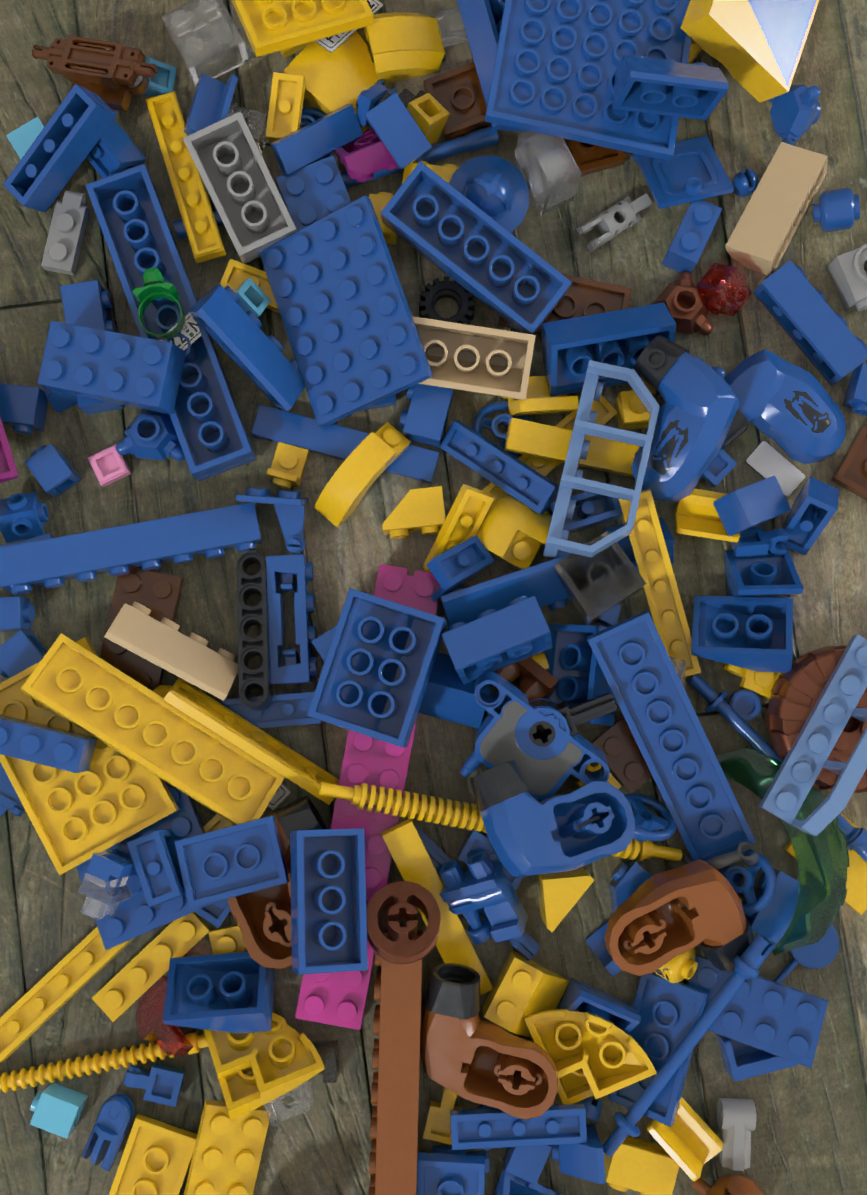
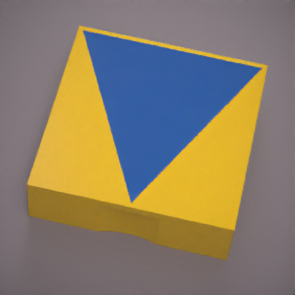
[681,0,819,103]

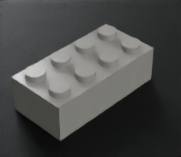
[183,111,297,264]

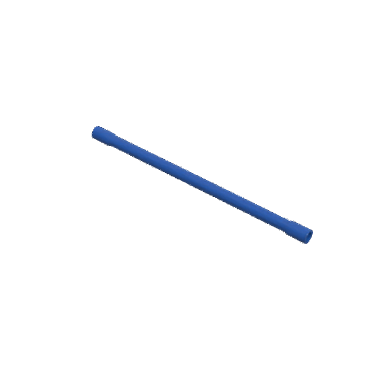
[173,126,499,240]

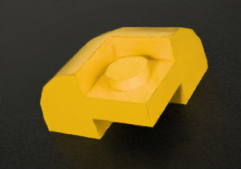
[476,496,552,570]

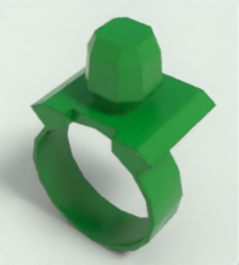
[132,268,185,340]

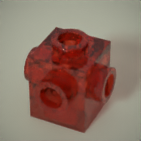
[696,263,752,317]

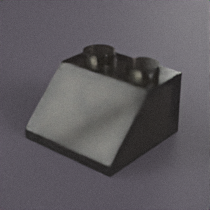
[554,530,647,625]

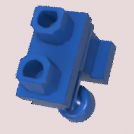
[439,851,528,945]

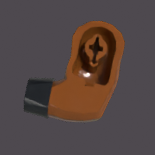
[227,796,327,969]
[604,859,754,976]
[420,963,558,1120]

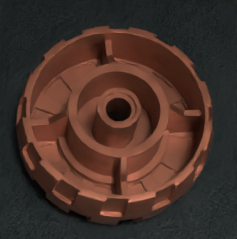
[764,645,867,793]

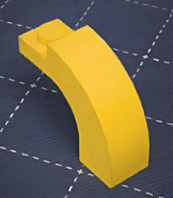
[314,422,411,528]

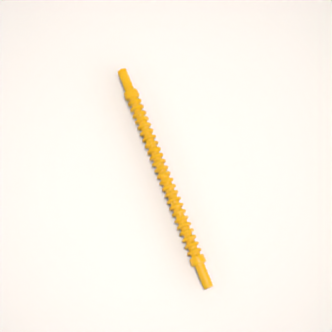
[0,1032,208,1093]

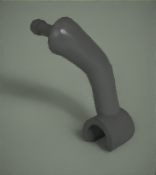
[683,842,759,870]

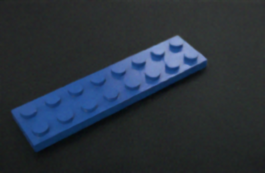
[587,610,756,861]

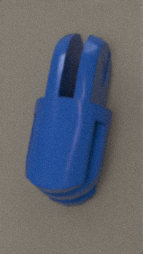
[81,1093,135,1171]

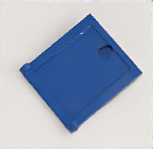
[632,135,734,209]

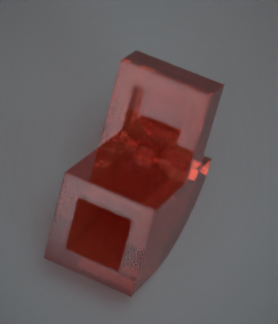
[136,976,194,1057]

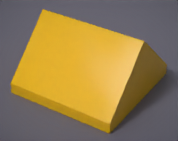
[537,867,594,932]

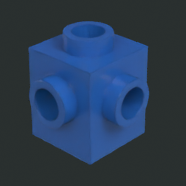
[0,492,49,543]

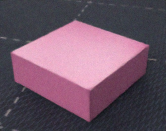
[88,444,132,487]

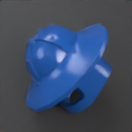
[449,156,529,233]

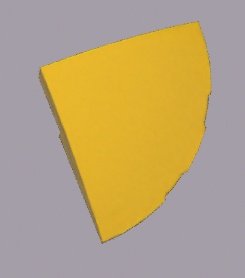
[284,31,377,132]
[524,1009,657,1105]
[203,1012,325,1120]

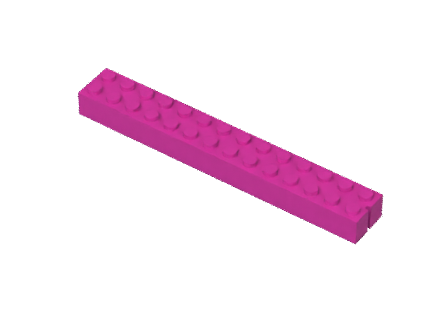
[295,564,441,1030]

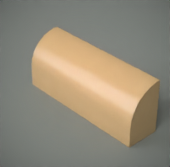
[725,142,828,276]

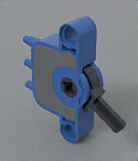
[460,671,617,800]

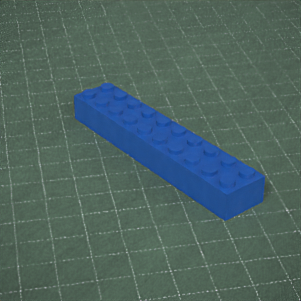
[85,164,257,481]

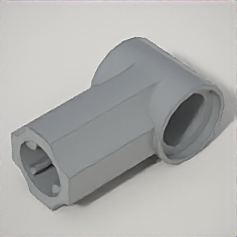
[716,1098,757,1171]

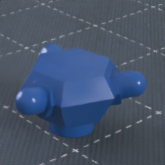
[768,84,821,146]
[116,409,185,461]

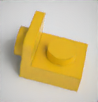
[266,442,310,490]

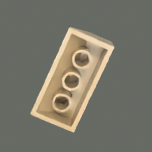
[412,316,536,400]
[104,601,238,701]

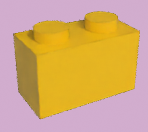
[604,1130,679,1195]

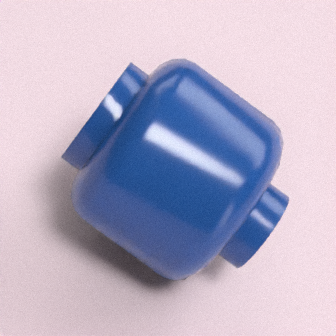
[813,188,860,232]

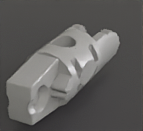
[576,193,653,253]

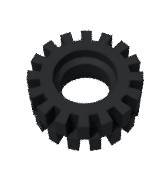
[419,276,475,325]

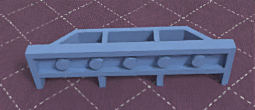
[543,360,660,559]
[759,634,867,836]

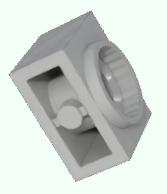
[827,244,867,312]

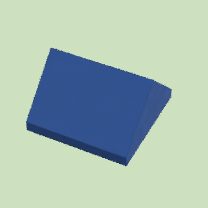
[725,549,804,598]
[418,653,491,728]
[558,977,641,1034]

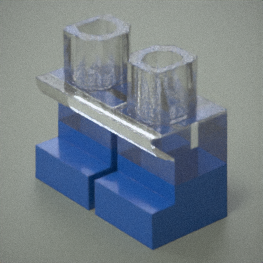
[78,849,137,920]

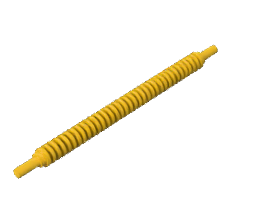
[319,782,682,862]

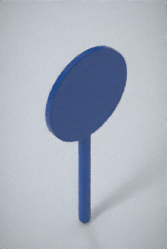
[774,915,839,983]

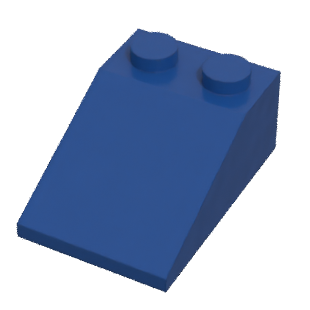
[691,595,793,673]
[162,952,275,1033]

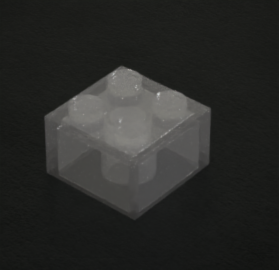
[161,0,249,87]
[513,130,581,216]

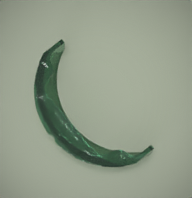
[716,748,850,956]

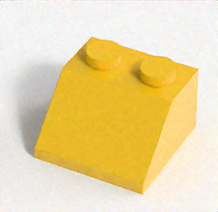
[482,949,569,1038]

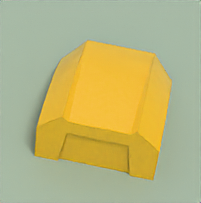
[364,12,445,84]

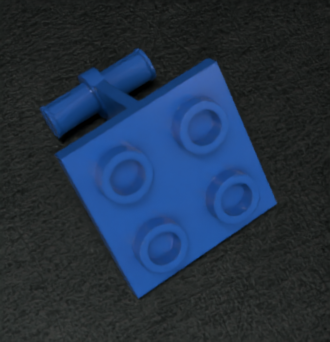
[236,488,309,554]

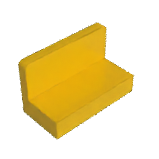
[265,72,306,143]
[507,376,579,416]
[674,488,740,543]
[647,1097,724,1182]

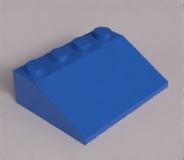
[307,588,448,747]

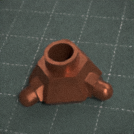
[653,271,713,336]

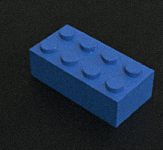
[37,321,186,415]
[290,828,368,975]

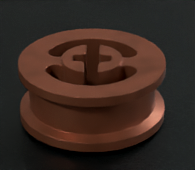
[366,881,441,964]

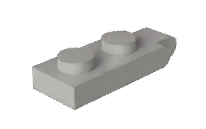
[41,190,89,276]

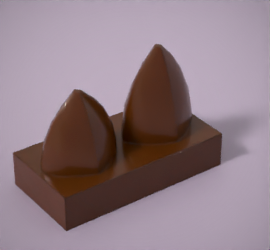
[489,657,558,701]

